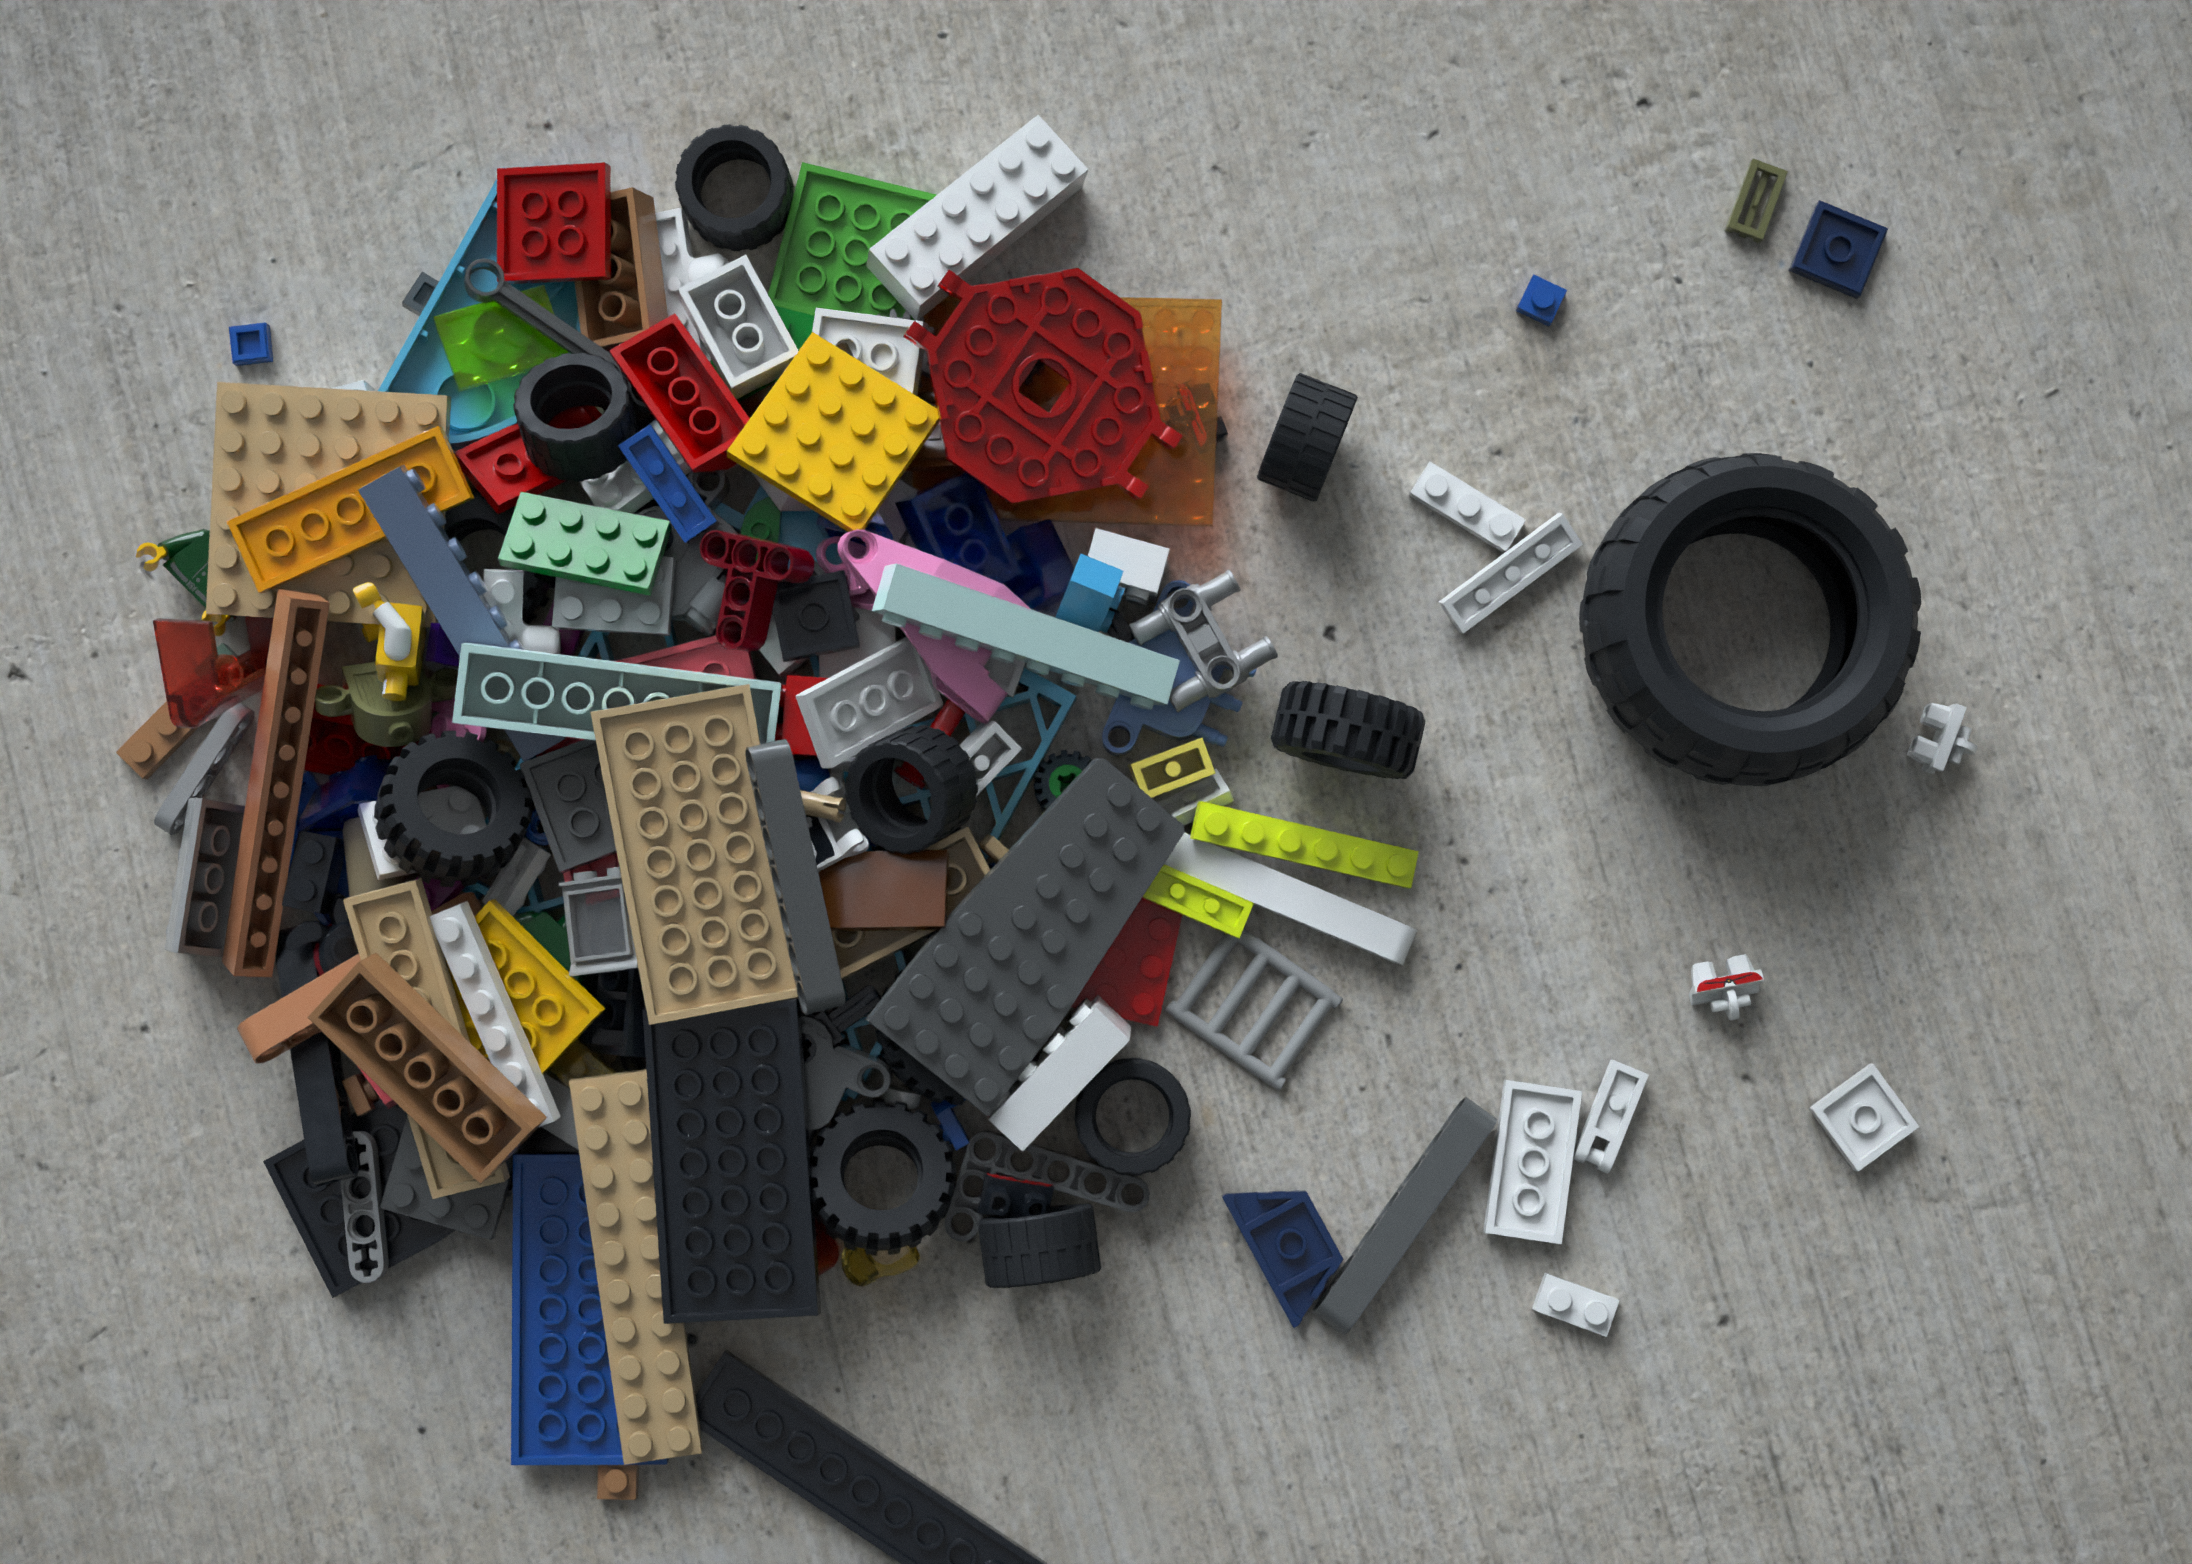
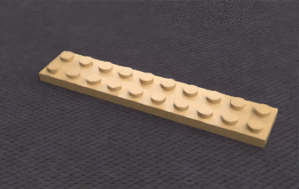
[569,1069,703,1465]

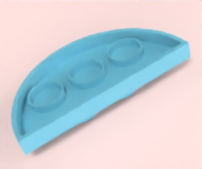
[378,167,581,450]

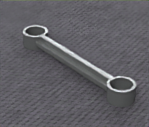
[464,258,650,413]

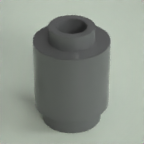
[686,575,727,634]

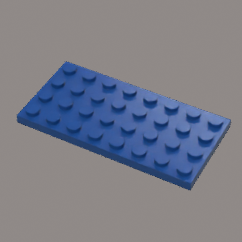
[511,1153,669,1465]

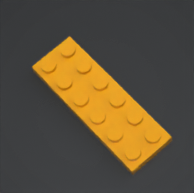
[226,426,474,593]

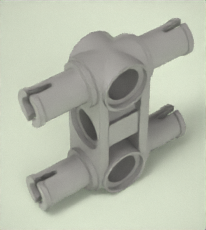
[1128,570,1278,713]

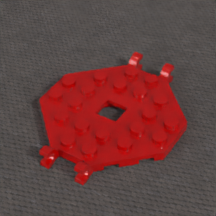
[903,268,1183,504]

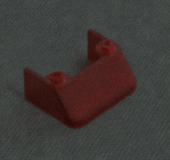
[153,616,273,729]

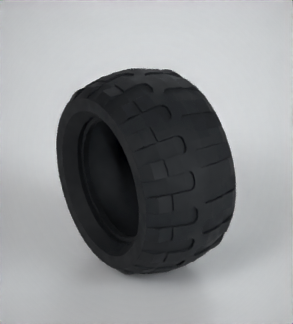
[1579,453,1922,786]

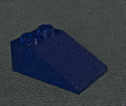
[895,471,1022,583]

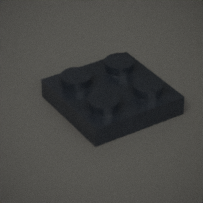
[772,570,860,662]

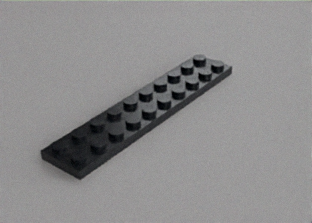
[695,1350,1048,1564]

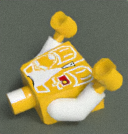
[353,582,427,701]

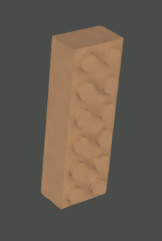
[307,953,547,1184]

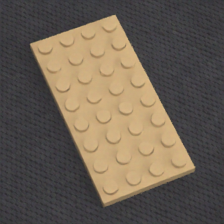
[590,684,798,1025]

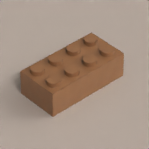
[575,187,668,353]

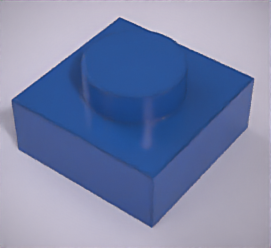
[1516,274,1567,327]

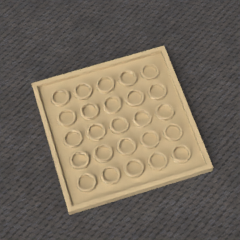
[206,382,451,627]

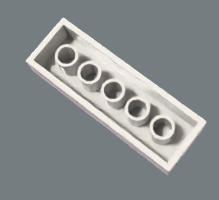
[866,115,1088,321]

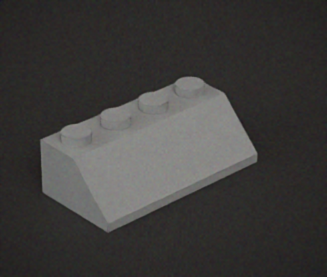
[164,798,245,957]

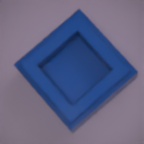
[229,322,274,366]

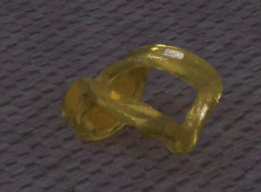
[841,1246,920,1287]

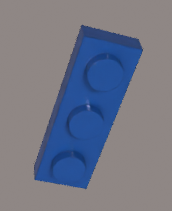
[618,424,718,543]

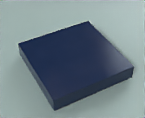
[1788,200,1888,299]

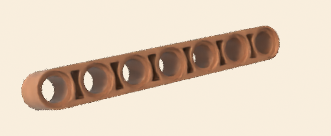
[237,892,482,1064]

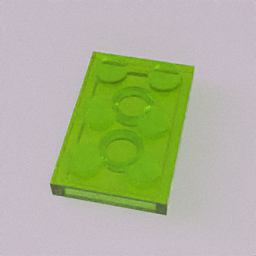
[433,285,568,392]

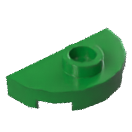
[741,497,782,560]

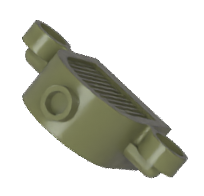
[314,662,458,747]

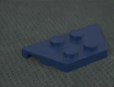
[1222,1190,1344,1328]

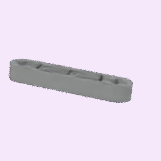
[154,701,255,835]
[341,1131,389,1283]

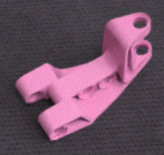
[816,529,1032,724]

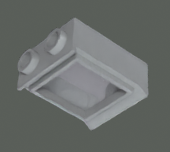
[558,867,638,976]

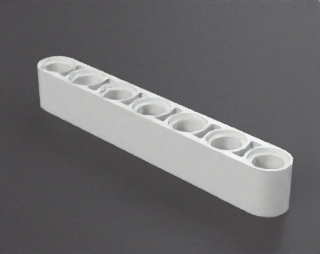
[1164,832,1417,966]

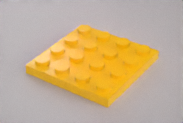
[727,332,939,538]
[445,899,605,1074]

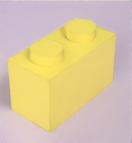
[1128,738,1216,798]

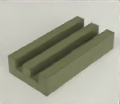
[1725,158,1788,244]

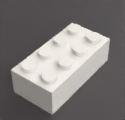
[988,995,1131,1152]

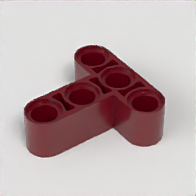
[700,530,814,651]

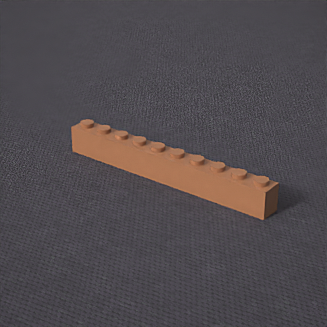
[222,589,330,977]

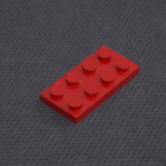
[454,405,602,514]

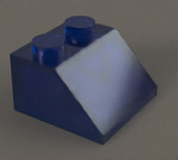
[979,519,1074,612]
[297,755,392,831]

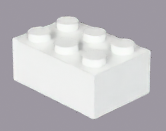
[678,255,798,399]

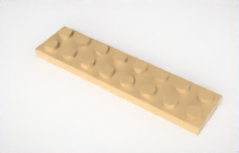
[343,878,510,1199]

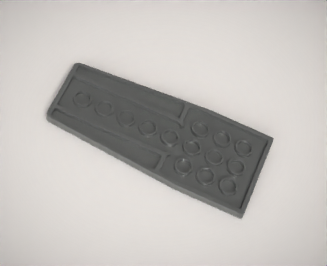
[865,758,1184,1116]

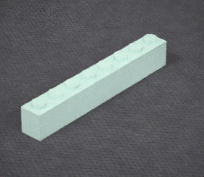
[872,563,1180,710]

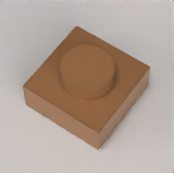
[342,1074,380,1116]
[597,1465,639,1500]

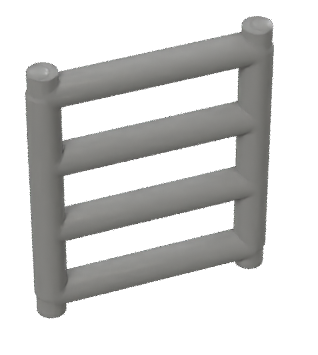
[1165,928,1343,1091]

